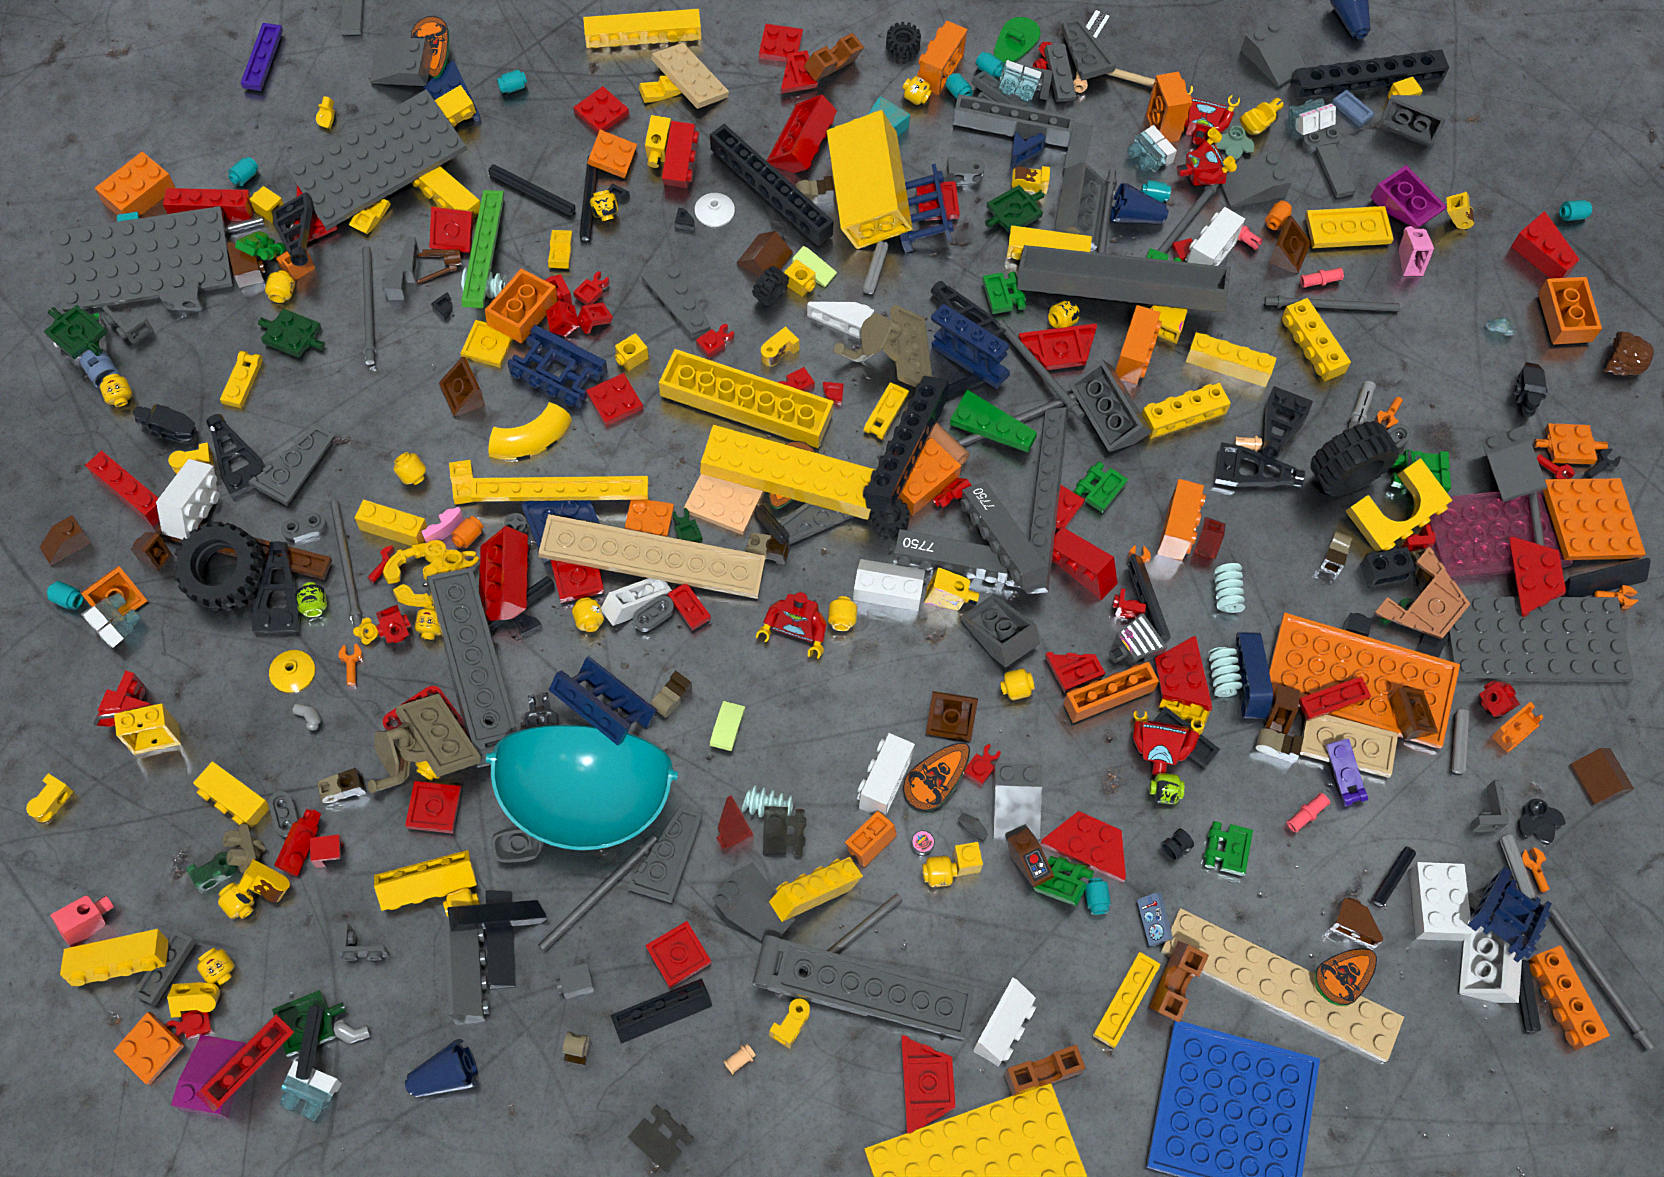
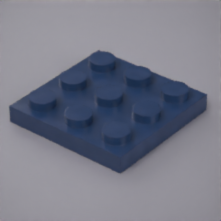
[521,500,600,562]

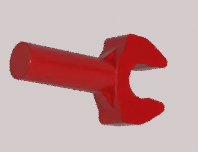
[1537,454,1575,479]
[367,545,394,583]

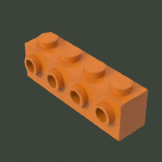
[1063,662,1159,723]
[1527,945,1610,1051]

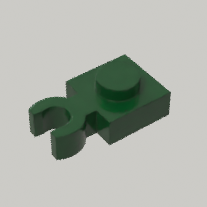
[673,508,703,543]

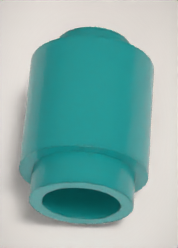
[975,51,1004,78]
[497,69,527,94]
[945,73,973,100]
[228,157,259,186]
[1141,180,1171,203]
[1559,200,1592,221]
[47,581,84,610]
[1085,878,1111,915]

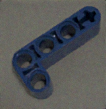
[1235,632,1273,719]

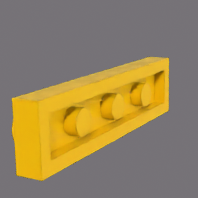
[1093,952,1161,1049]

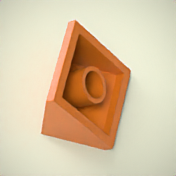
[81,565,148,626]

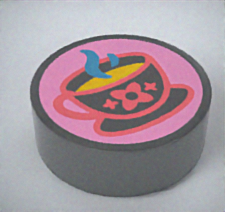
[911,830,935,855]

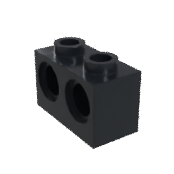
[1360,547,1416,588]

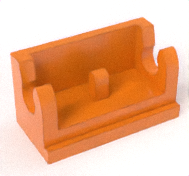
[1491,701,1543,753]
[845,811,897,867]

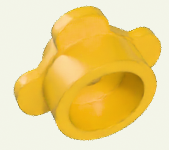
[353,618,379,645]

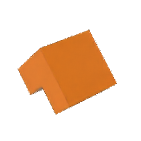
[276,251,315,281]

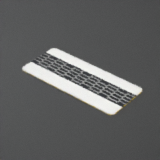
[1086,10,1109,38]

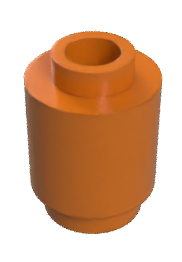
[1265,201,1292,230]
[451,516,484,548]

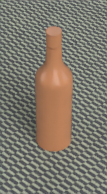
[905,407,970,466]

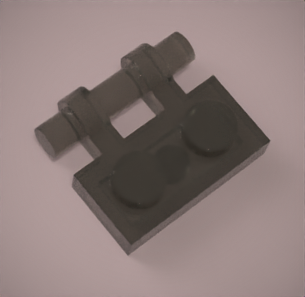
[763,806,807,855]
[628,1104,694,1172]

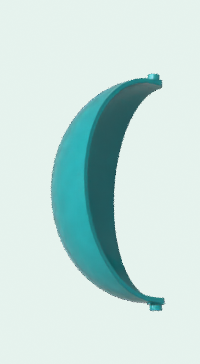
[486,725,678,850]

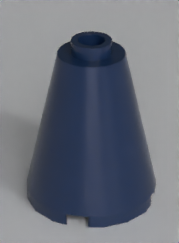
[1330,0,1371,39]
[1110,183,1169,224]
[405,1039,479,1097]

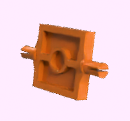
[1533,423,1608,464]

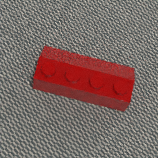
[766,95,837,173]
[479,526,529,621]

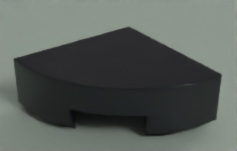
[608,183,630,203]
[674,207,695,231]
[431,292,453,321]
[513,614,542,637]

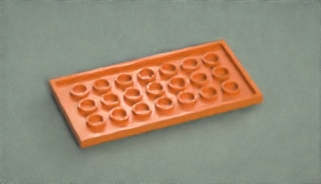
[1269,612,1460,749]

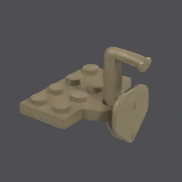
[833,305,932,387]
[368,694,481,793]

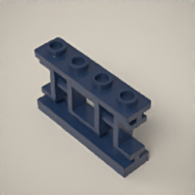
[931,304,1010,389]
[507,325,608,409]
[1468,866,1552,963]

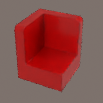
[310,834,344,868]

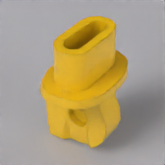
[316,96,335,129]

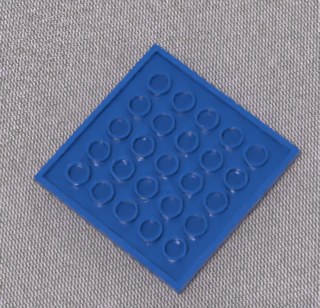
[1146,1020,1320,1177]

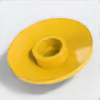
[269,650,315,693]

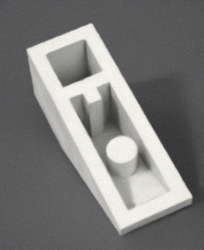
[807,302,874,340]
[601,578,672,626]

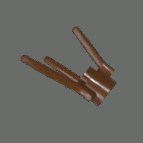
[417,249,462,284]

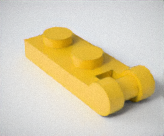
[220,350,263,408]
[863,382,909,440]

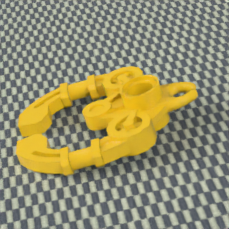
[383,540,479,608]

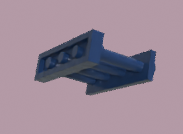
[900,163,954,253]
[549,656,657,746]

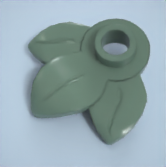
[1215,125,1254,160]

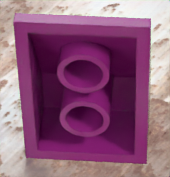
[1370,165,1447,229]
[171,1035,246,1119]

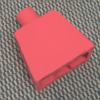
[50,895,114,947]

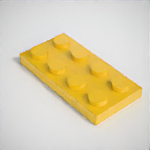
[1305,206,1393,248]

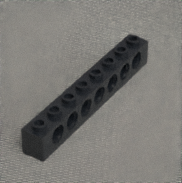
[1291,49,1450,100]
[710,124,834,247]
[863,375,949,513]

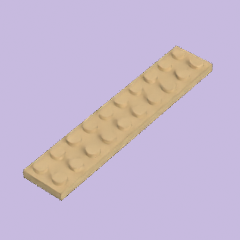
[538,514,766,599]
[1161,908,1404,1062]

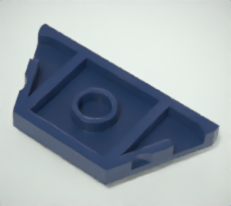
[423,61,481,121]

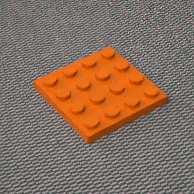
[1543,478,1646,560]

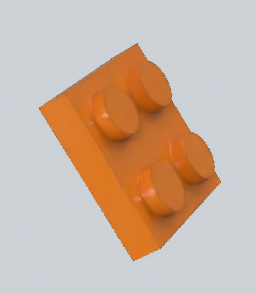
[587,130,637,178]
[624,499,674,537]
[113,1012,185,1085]

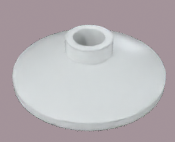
[695,193,735,227]

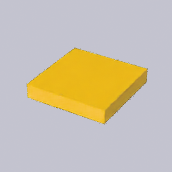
[460,320,513,368]

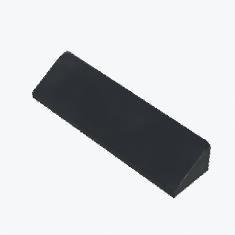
[1127,554,1171,641]
[1564,558,1651,597]
[485,890,515,989]
[447,900,547,932]
[611,978,712,1043]

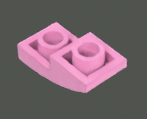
[421,507,464,543]

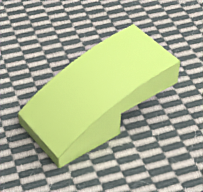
[710,701,745,751]

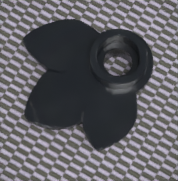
[1520,799,1566,843]

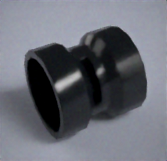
[1161,828,1195,861]

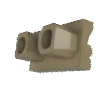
[222,824,265,873]

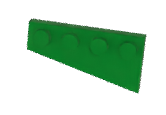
[950,389,1037,452]

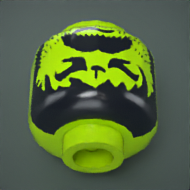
[296,582,327,617]
[1149,773,1185,804]

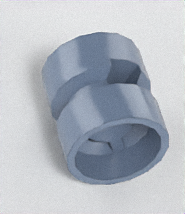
[80,349,120,388]

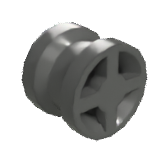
[504,513,528,534]

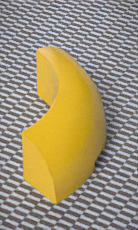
[488,402,572,460]

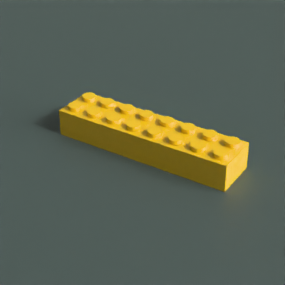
[659,349,834,448]
[700,425,876,520]

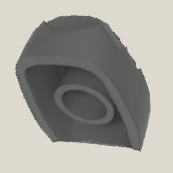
[491,826,544,862]

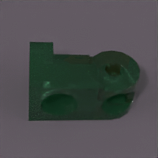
[186,852,238,894]

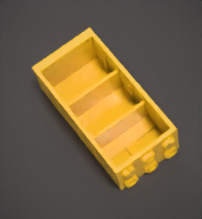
[827,110,913,249]

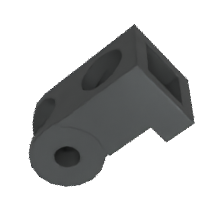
[946,157,985,184]
[159,282,203,311]

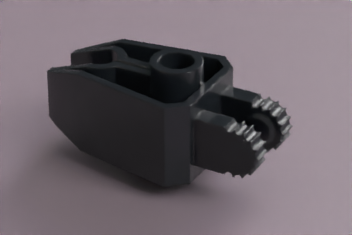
[1514,362,1548,417]
[132,404,197,442]
[524,692,558,729]

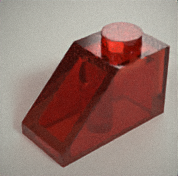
[1194,517,1226,559]
[716,795,754,855]

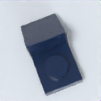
[1010,132,1046,168]

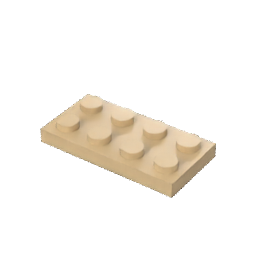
[651,43,729,109]
[1300,715,1398,778]

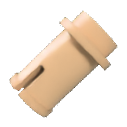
[1073,71,1088,93]
[1234,436,1262,452]
[723,1044,756,1075]

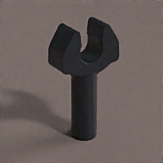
[1584,448,1621,479]

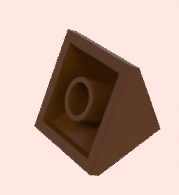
[1269,215,1311,273]
[737,231,793,277]
[439,356,485,416]
[1389,687,1439,741]
[926,691,978,741]
[1570,748,1634,805]

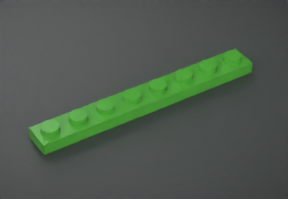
[461,190,504,308]

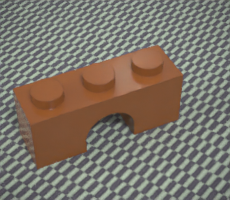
[804,32,864,81]
[1149,941,1209,1022]
[1004,1044,1086,1097]

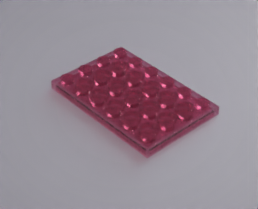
[1427,490,1573,580]

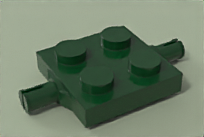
[985,185,1045,234]
[44,305,107,360]
[258,308,325,358]
[272,990,346,1057]

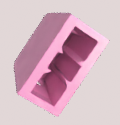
[1399,226,1434,276]

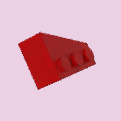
[662,121,699,188]
[1511,211,1580,279]
[1052,527,1118,600]

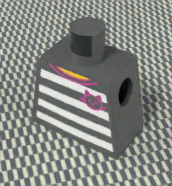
[1109,613,1167,667]

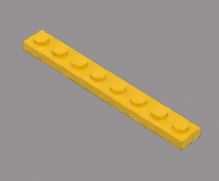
[471,476,648,502]

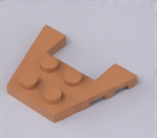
[1374,547,1470,639]

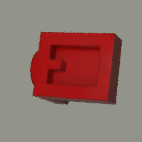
[545,274,573,305]
[577,303,613,334]
[1401,524,1436,552]
[1112,588,1146,620]

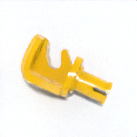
[1239,98,1284,135]

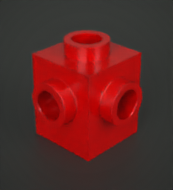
[546,300,579,337]
[376,605,411,643]
[1479,680,1521,717]

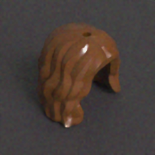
[1604,331,1654,376]

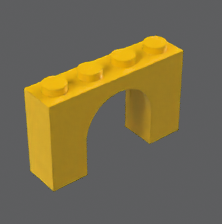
[1346,458,1452,552]

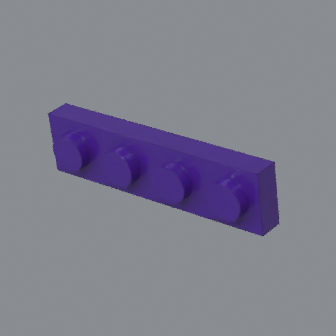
[240,23,283,91]

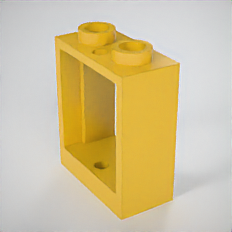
[114,704,181,755]

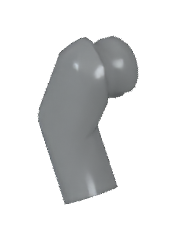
[292,703,321,730]
[333,1020,371,1043]

